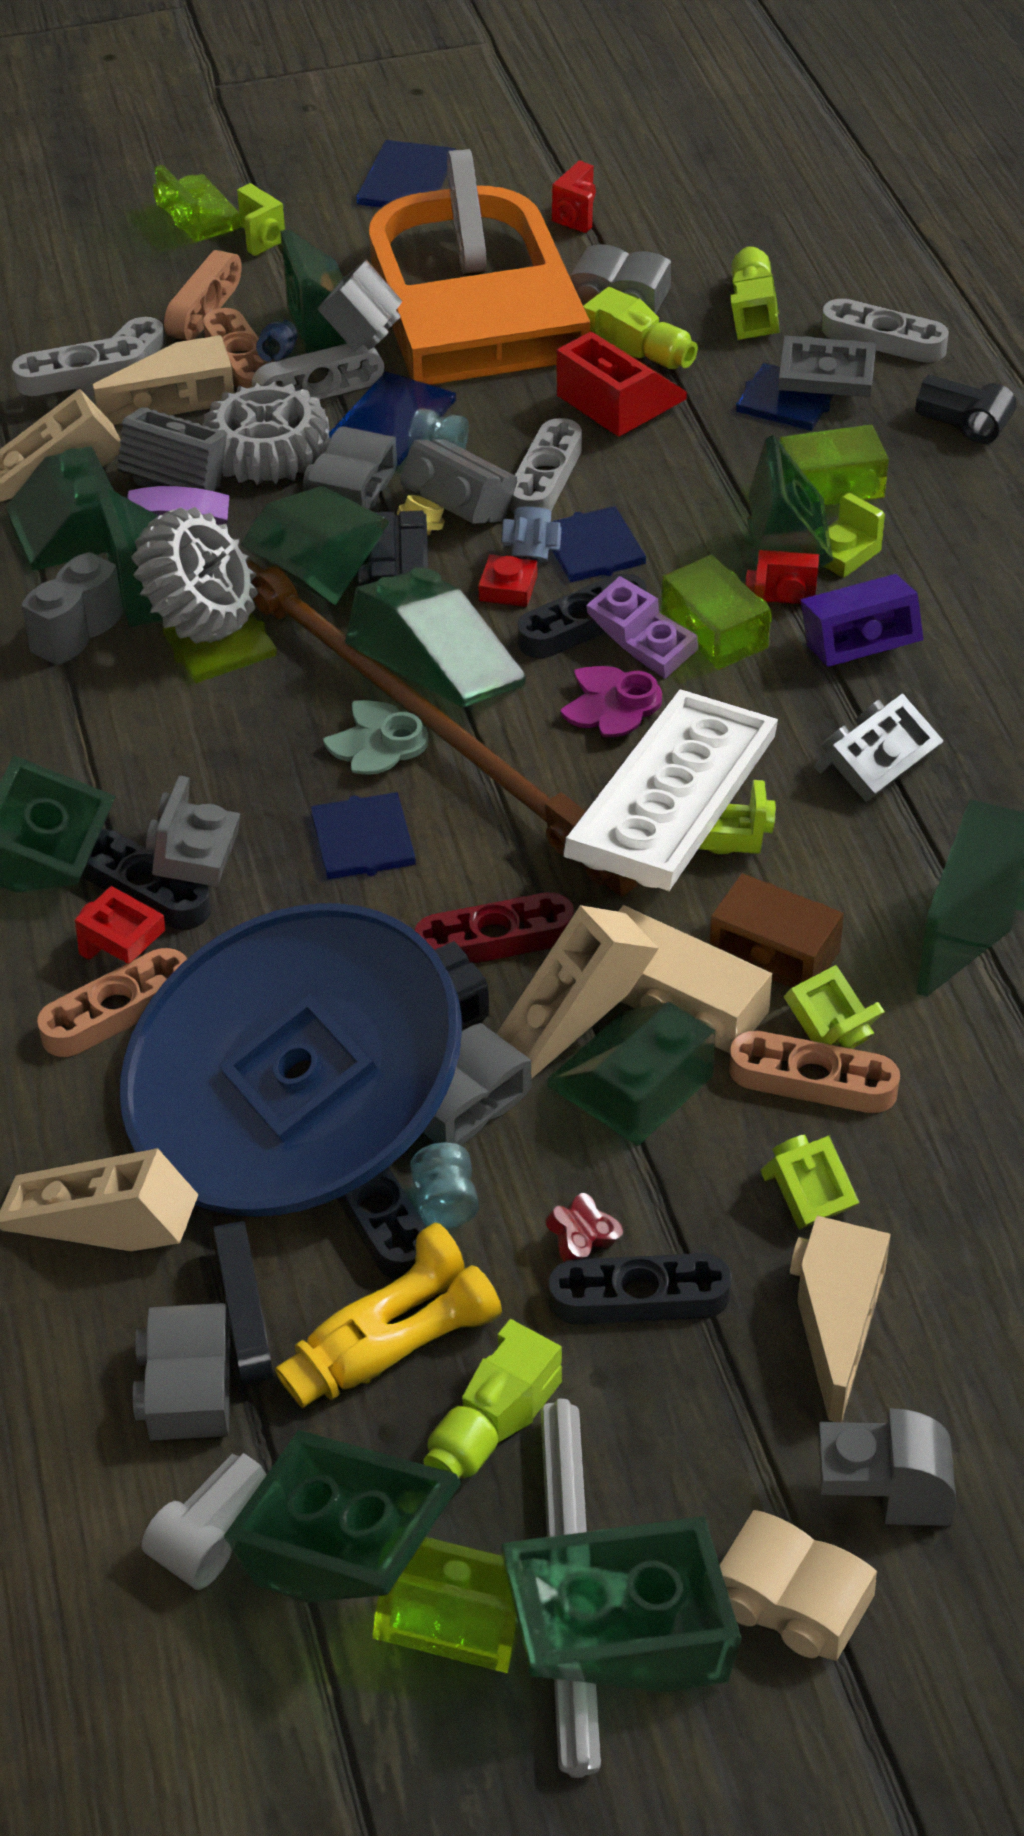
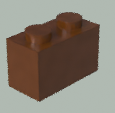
[710,873,844,988]

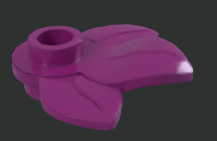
[561,666,662,737]

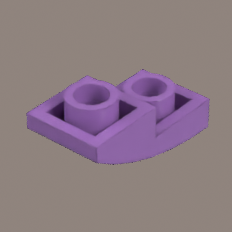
[123,486,229,532]
[586,576,698,679]

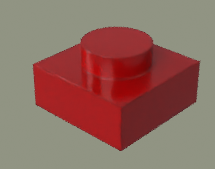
[478,554,538,607]

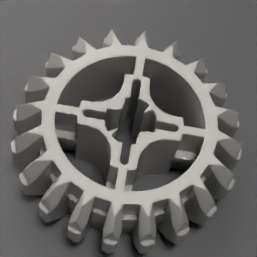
[203,381,329,485]
[131,507,258,644]

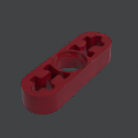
[415,892,574,964]

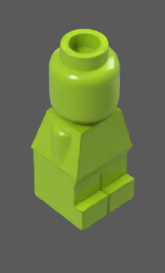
[731,247,780,340]
[583,286,698,369]
[424,1319,562,1485]

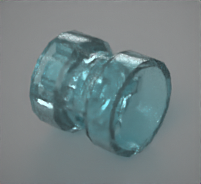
[408,408,469,450]
[410,1142,479,1229]

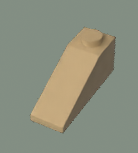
[93,335,234,425]
[0,389,121,502]
[496,905,659,1078]
[0,1148,199,1251]
[790,1216,891,1422]

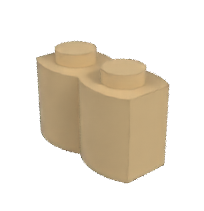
[714,1510,877,1661]

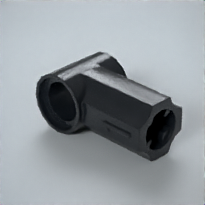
[915,374,1017,444]

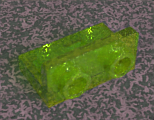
[152,165,241,243]

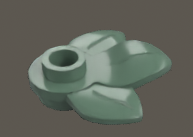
[323,700,429,775]

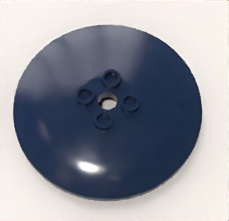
[120,903,462,1217]

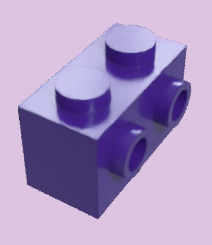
[800,574,924,667]

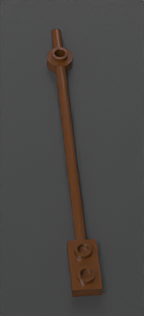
[242,553,637,897]

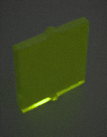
[163,613,277,683]

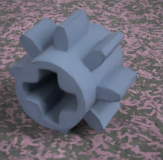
[501,507,562,563]

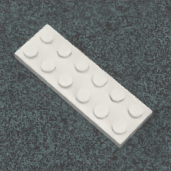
[563,689,778,891]

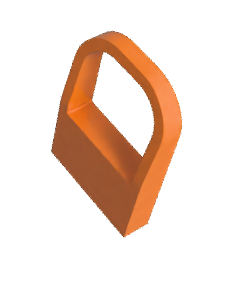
[369,186,590,387]

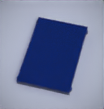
[356,140,456,208]
[329,371,456,466]

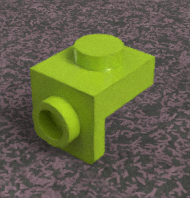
[237,183,286,256]
[699,780,776,854]
[784,965,885,1049]

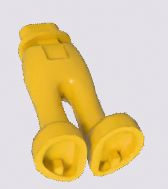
[275,1222,502,1408]

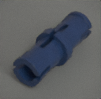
[256,320,298,362]

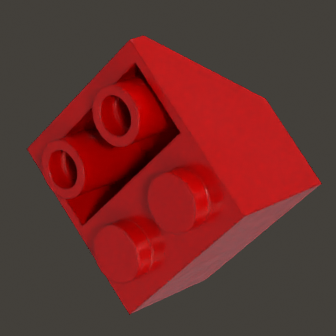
[556,331,687,437]

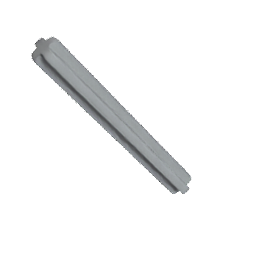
[541,1399,601,1778]

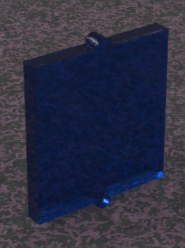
[736,363,834,431]
[551,506,646,582]
[311,792,416,879]

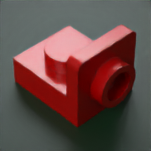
[552,160,596,233]
[745,550,819,619]
[75,886,165,964]

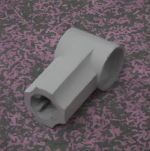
[142,1453,277,1590]

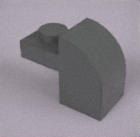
[818,1408,956,1526]

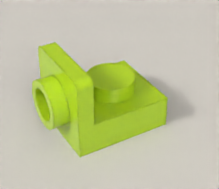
[806,493,885,578]
[760,1135,859,1229]

